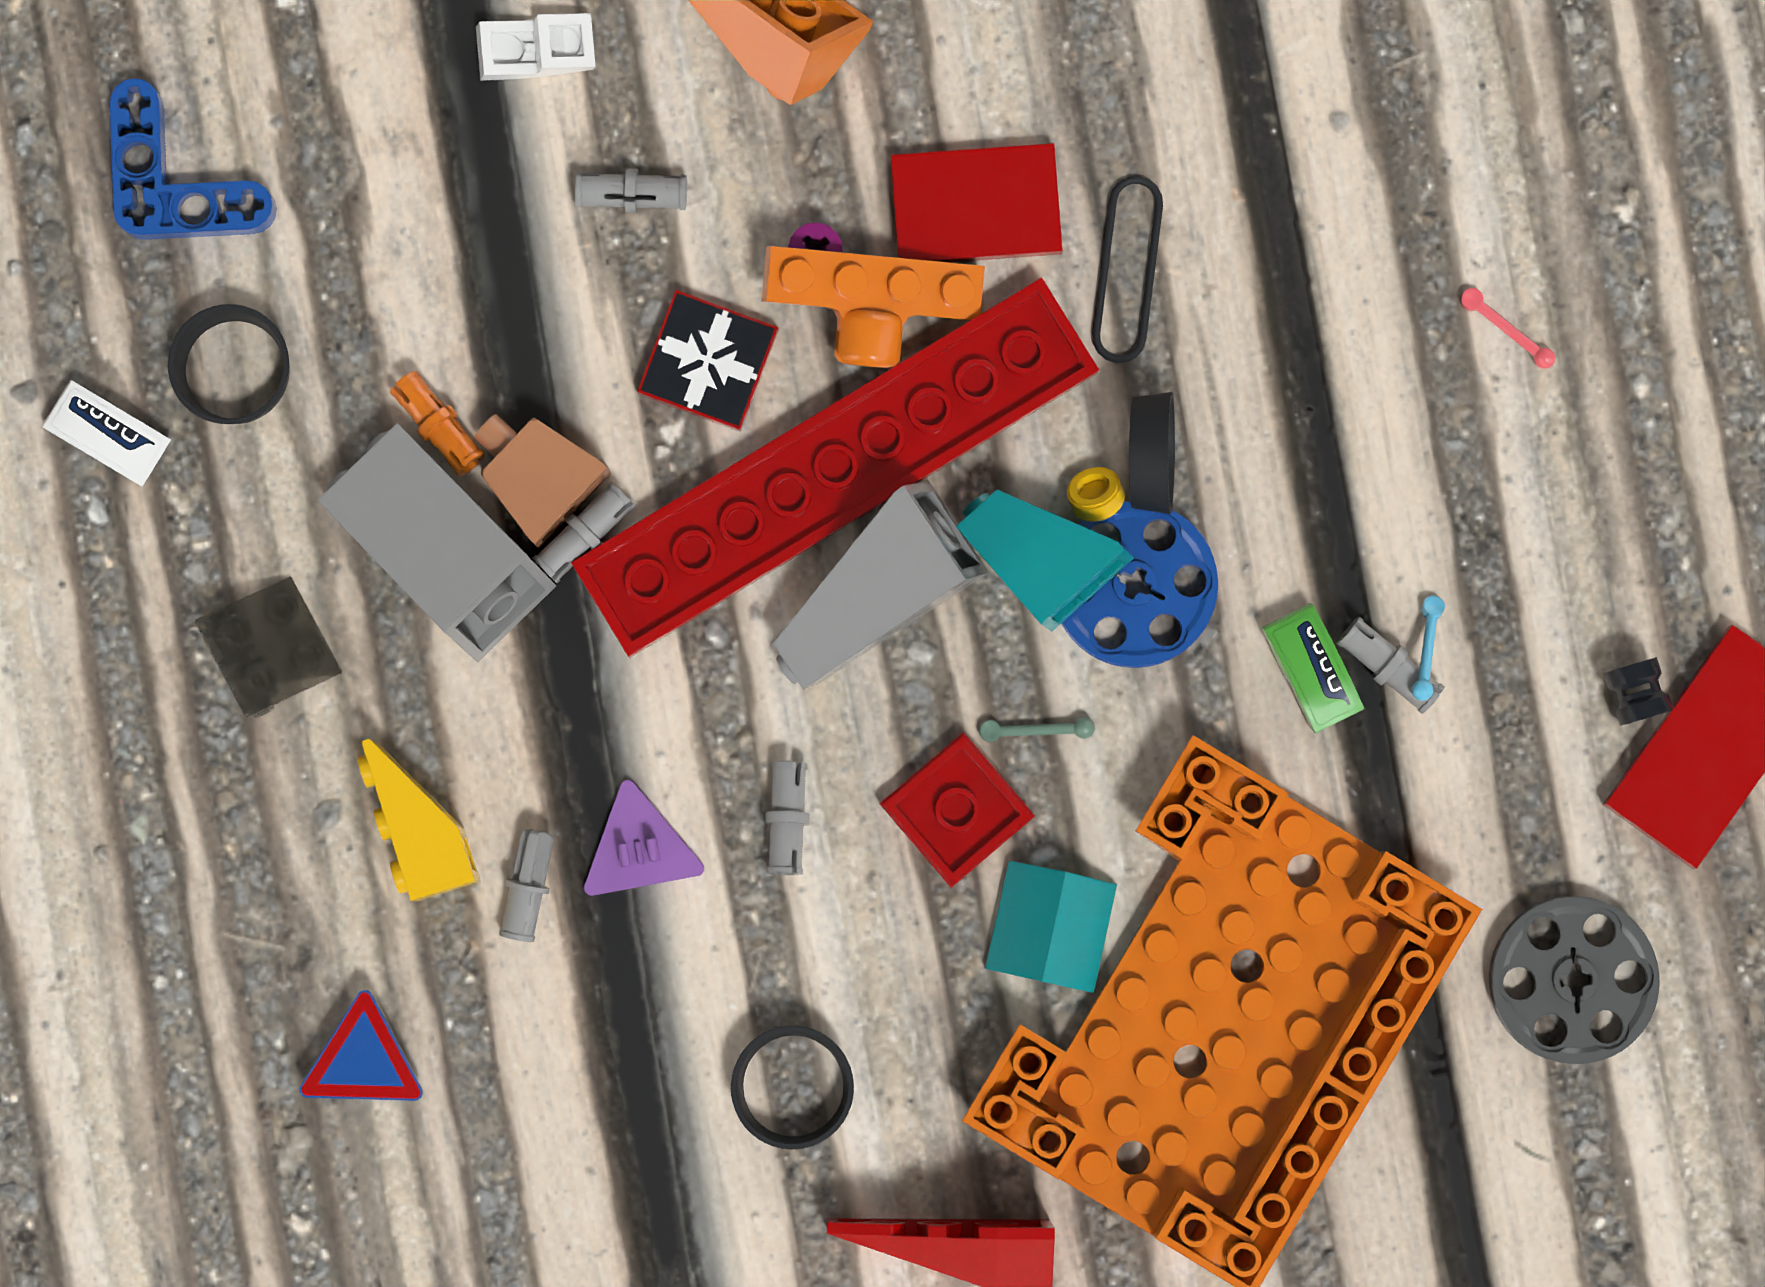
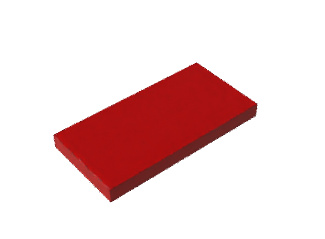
[1602,625,1765,869]

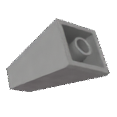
[773,481,989,689]

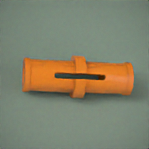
[389,370,486,477]

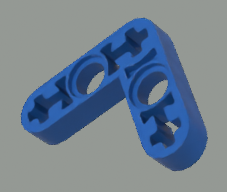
[110,78,277,240]

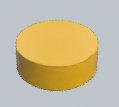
[1067,467,1125,522]

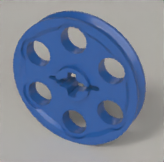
[1061,501,1218,668]

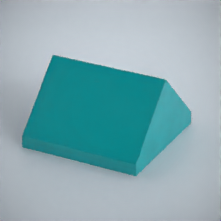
[985,861,1117,993]

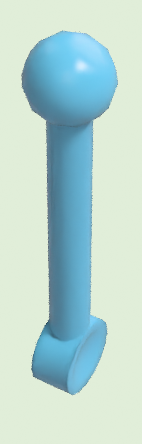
[1412,596,1445,701]

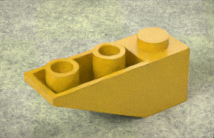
[357,739,481,902]

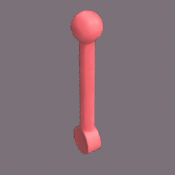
[1460,288,1555,369]

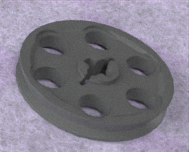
[1489,897,1660,1064]

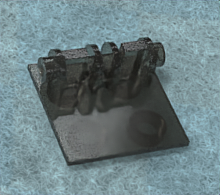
[194,576,343,718]

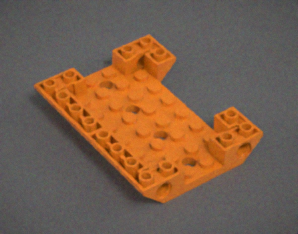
[962,735,1483,1287]

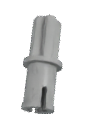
[499,829,554,942]

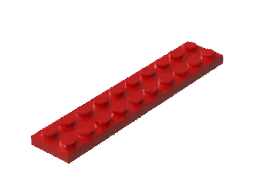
[571,277,1100,658]

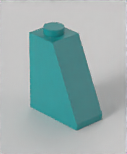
[956,490,1134,632]

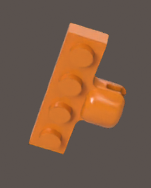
[762,246,985,368]

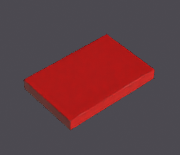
[891,143,1063,263]

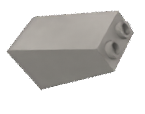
[318,423,556,662]

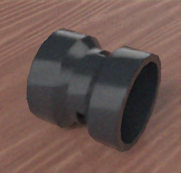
[1603,657,1673,726]

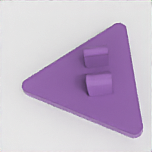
[584,780,704,896]

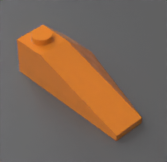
[688,0,873,105]

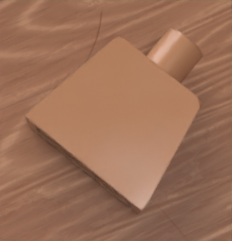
[474,414,611,549]

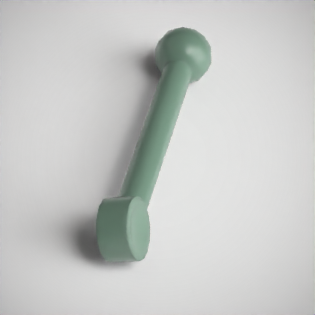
[979,717,1095,743]

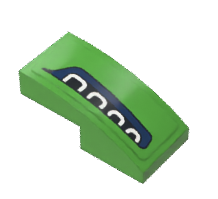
[1262,603,1365,733]

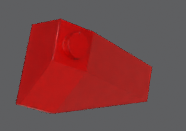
[827,1218,1055,1287]

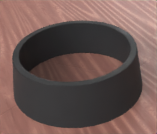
[168,304,290,424]
[1129,392,1175,514]
[731,1026,854,1150]

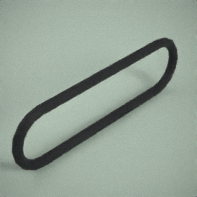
[1092,176,1163,363]

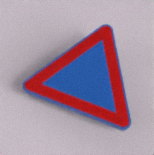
[299,990,423,1101]

